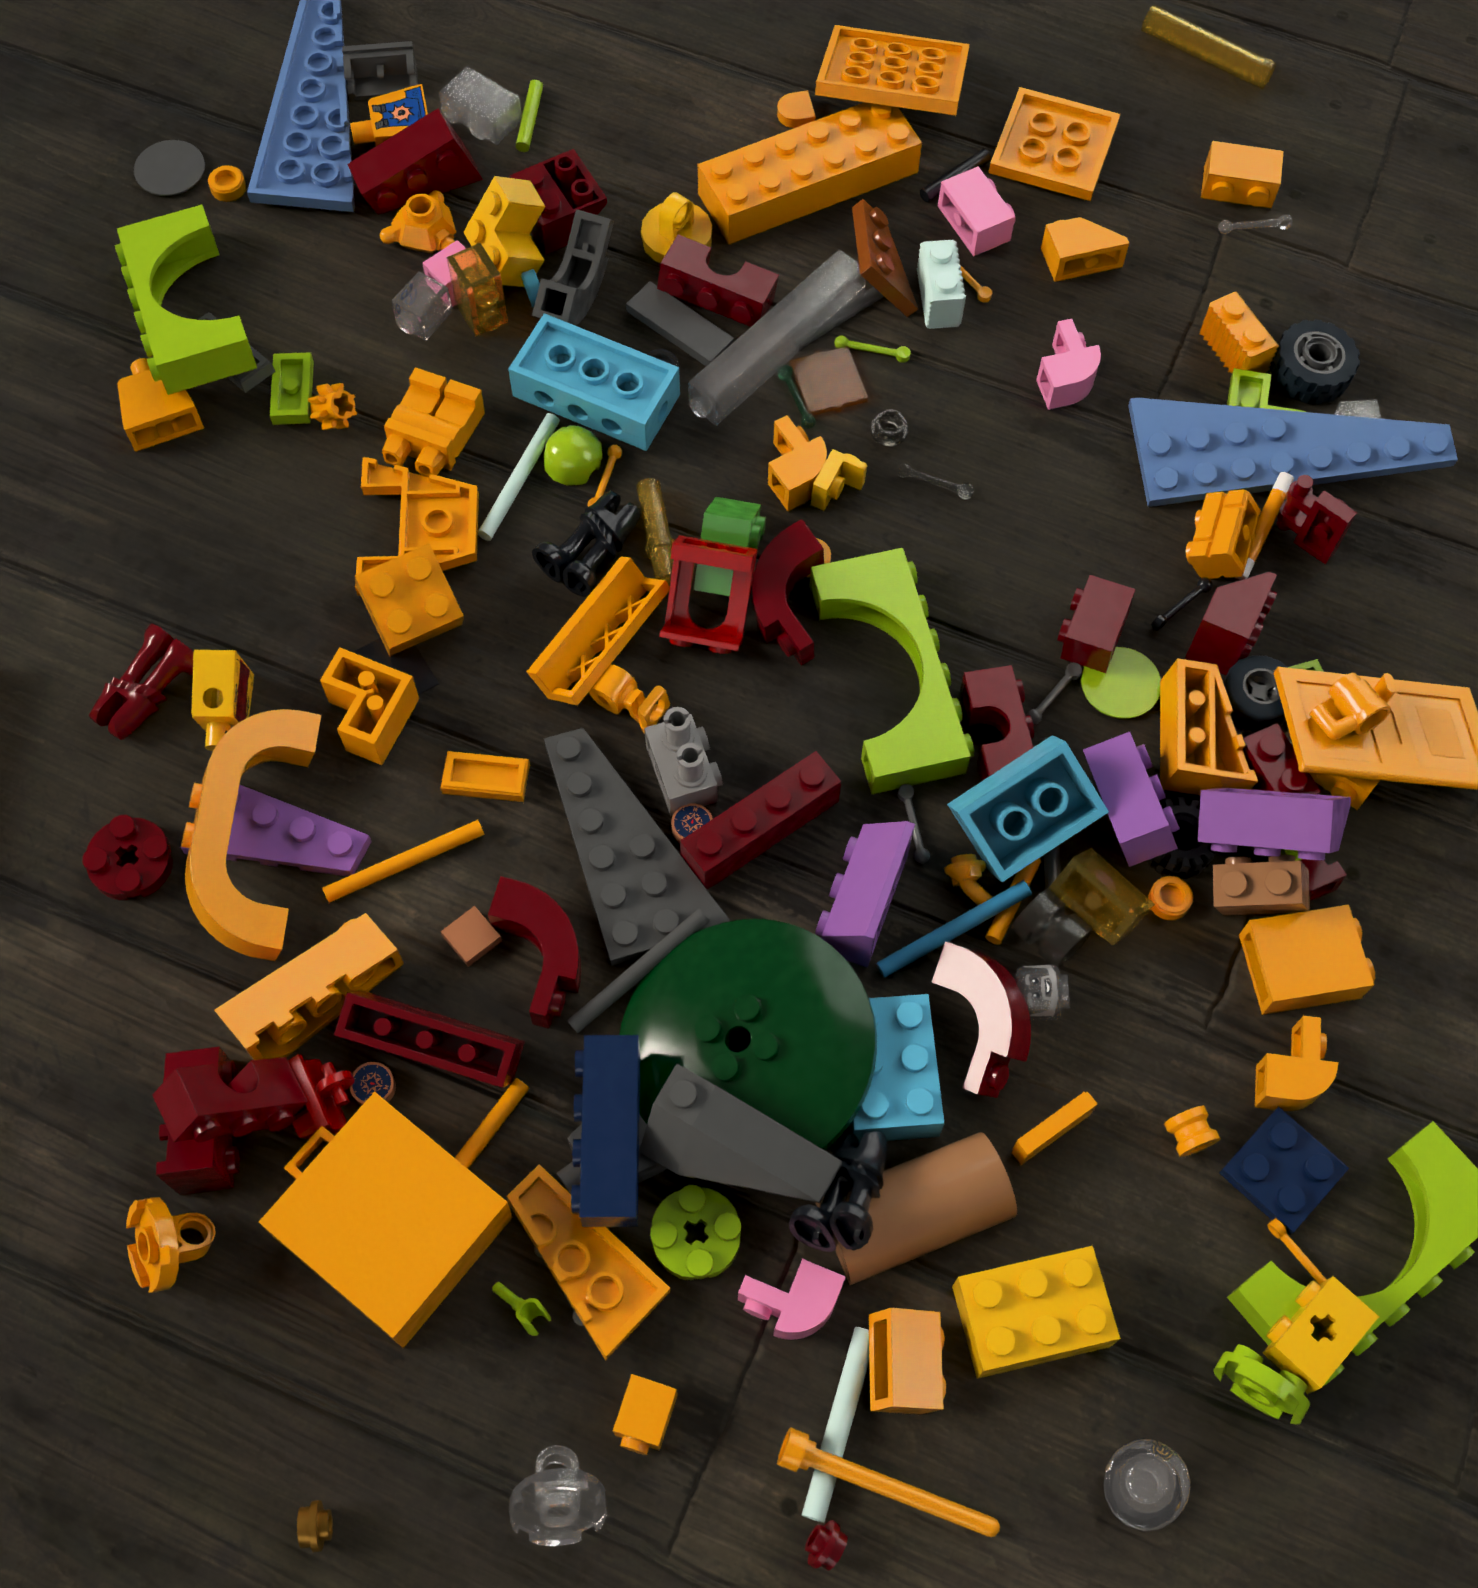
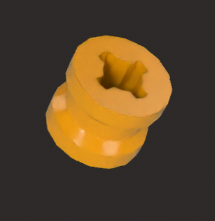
[1164,1105,1221,1157]

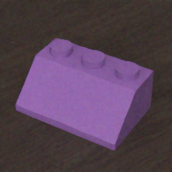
[1198,787,1351,860]
[815,821,915,968]

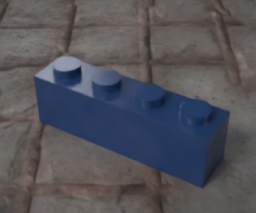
[571,1035,640,1227]

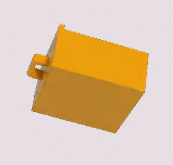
[259,1091,513,1348]

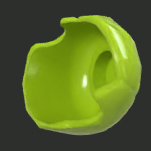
[544,425,602,485]

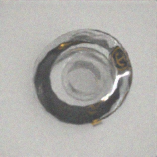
[1103,1438,1191,1531]

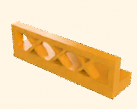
[526,556,670,706]

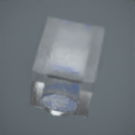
[391,271,453,341]

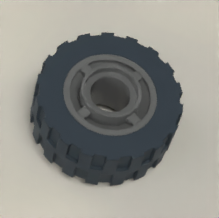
[1270,319,1360,404]

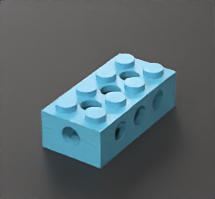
[508,313,680,451]

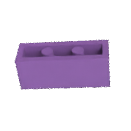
[1083,732,1180,867]

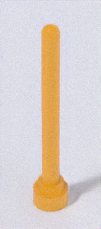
[777,1427,1000,1537]

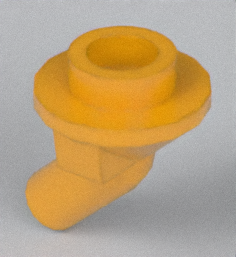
[944,854,992,906]

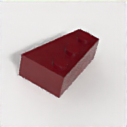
[347,108,483,215]
[156,1046,240,1195]

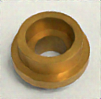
[297,1500,333,1552]

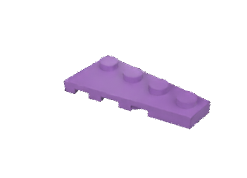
[180,785,372,877]

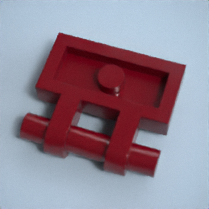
[1277,475,1357,564]

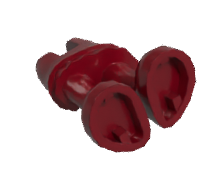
[89,623,194,740]

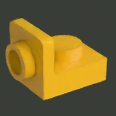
[811,449,867,511]

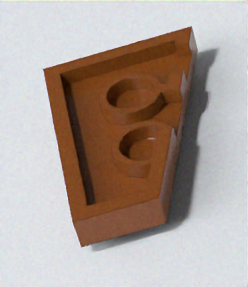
[852,199,918,317]

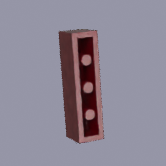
[680,751,841,890]
[334,990,525,1088]

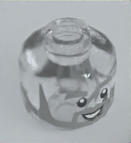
[1015,964,1070,1021]

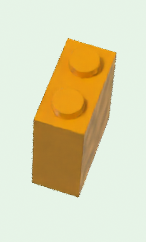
[1239,904,1375,1015]

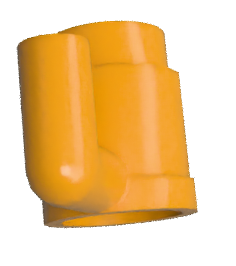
[1309,673,1391,740]

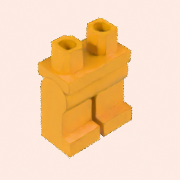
[382,367,485,477]

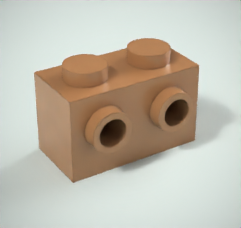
[1213,855,1310,915]

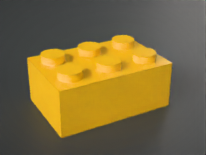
[952,1246,1121,1379]

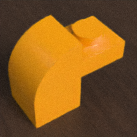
[768,415,827,511]
[1255,1015,1338,1111]

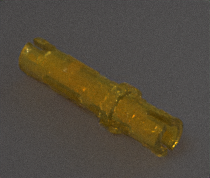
[636,478,674,586]

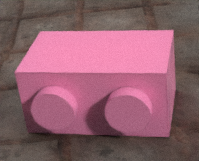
[938,166,1016,257]

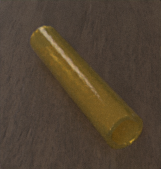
[1141,5,1276,89]

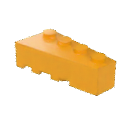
[214,913,404,1060]

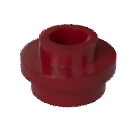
[805,1520,848,1571]

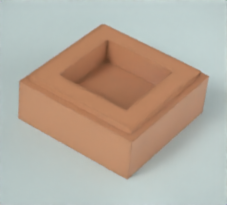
[441,906,502,967]

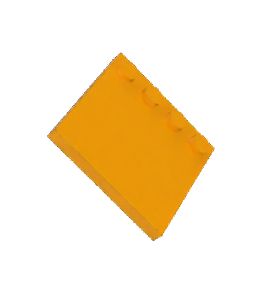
[815,25,970,116]

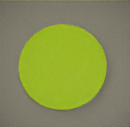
[1081,647,1161,719]

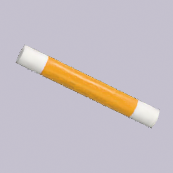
[1235,472,1294,580]

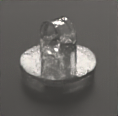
[509,1445,608,1547]

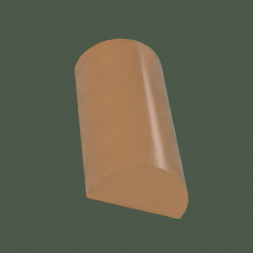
[815,1132,1017,1285]

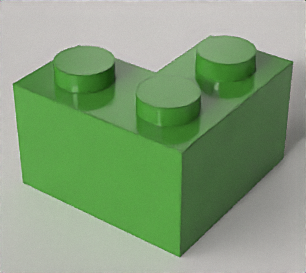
[694,497,766,596]

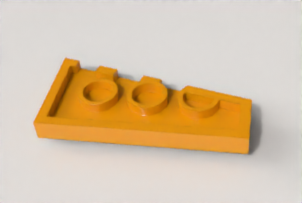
[507,1164,671,1361]

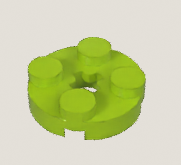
[650,1185,741,1280]
[1213,1344,1310,1425]

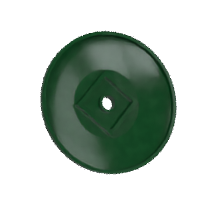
[619,919,877,1150]

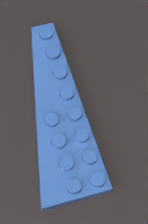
[247,0,355,212]
[1128,398,1458,507]

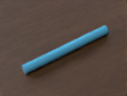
[876,880,1032,978]

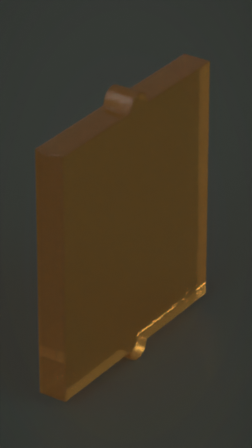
[789,346,868,416]

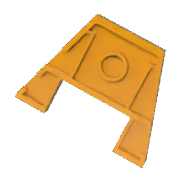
[355,457,479,596]

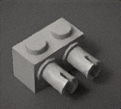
[644,707,723,816]

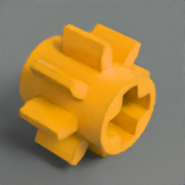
[308,383,357,430]

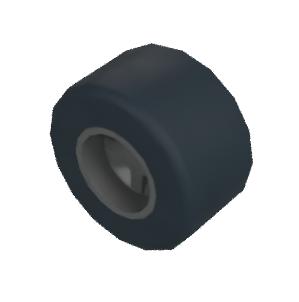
[1223,655,1288,735]

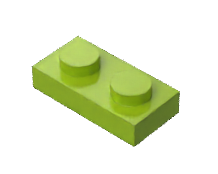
[270,352,314,425]

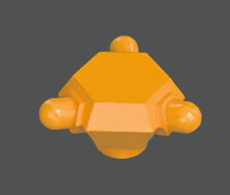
[380,190,456,253]

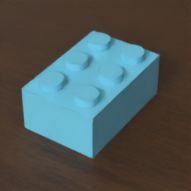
[947,735,1109,882]
[849,994,944,1141]

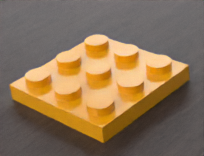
[989,87,1120,201]

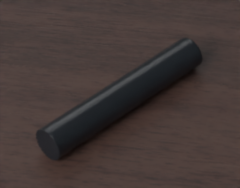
[920,149,991,202]

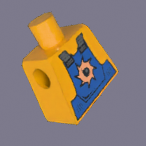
[350,84,428,146]

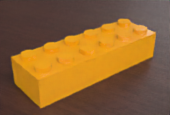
[698,102,922,245]

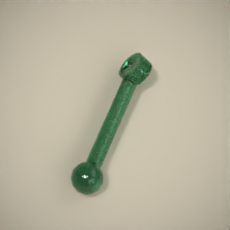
[778,365,816,429]

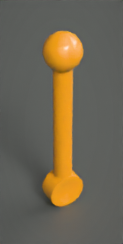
[959,264,992,303]
[587,445,622,507]
[1267,1218,1327,1284]

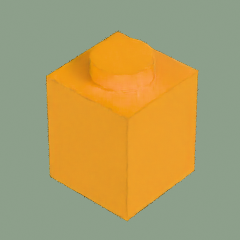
[613,1374,678,1455]

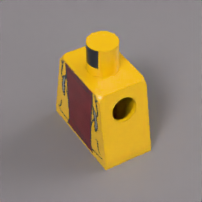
[191,650,254,751]

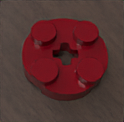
[82,815,173,901]

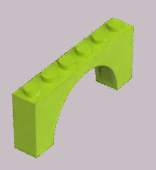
[114,205,257,395]
[810,548,974,794]
[1227,1121,1478,1386]

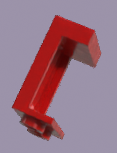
[659,535,758,654]

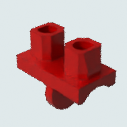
[288,1054,355,1139]

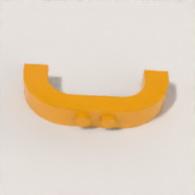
[181,709,321,961]

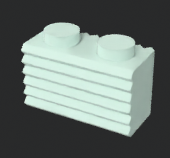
[917,240,966,329]

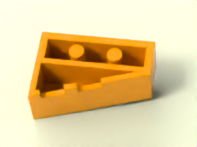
[1160,658,1258,796]

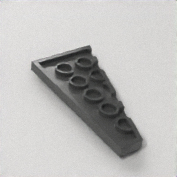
[544,728,730,966]

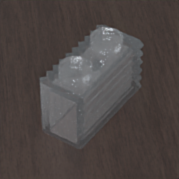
[439,66,522,145]

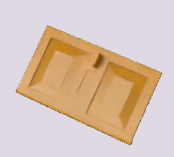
[1274,667,1478,790]

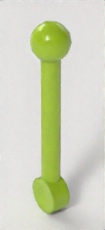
[834,335,911,363]

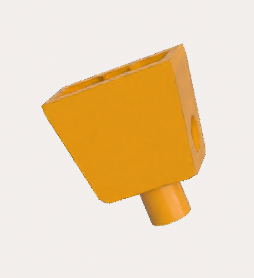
[117,358,204,452]

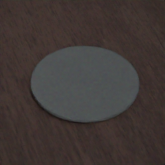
[134,140,205,196]

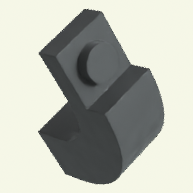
[532,209,614,326]

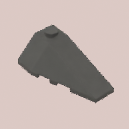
[639,1064,843,1203]

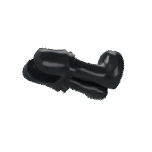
[532,490,642,596]
[789,1131,888,1252]

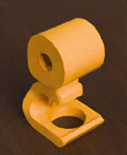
[589,665,670,734]

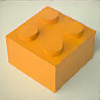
[355,543,464,656]

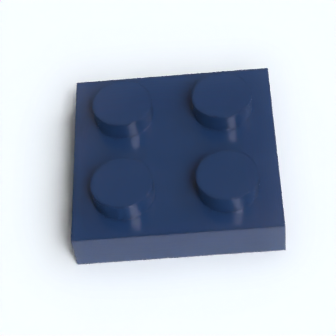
[1219,1106,1349,1236]

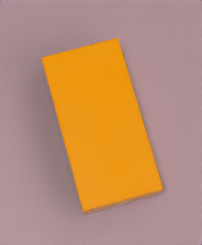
[441,751,530,802]
[1012,1092,1097,1165]

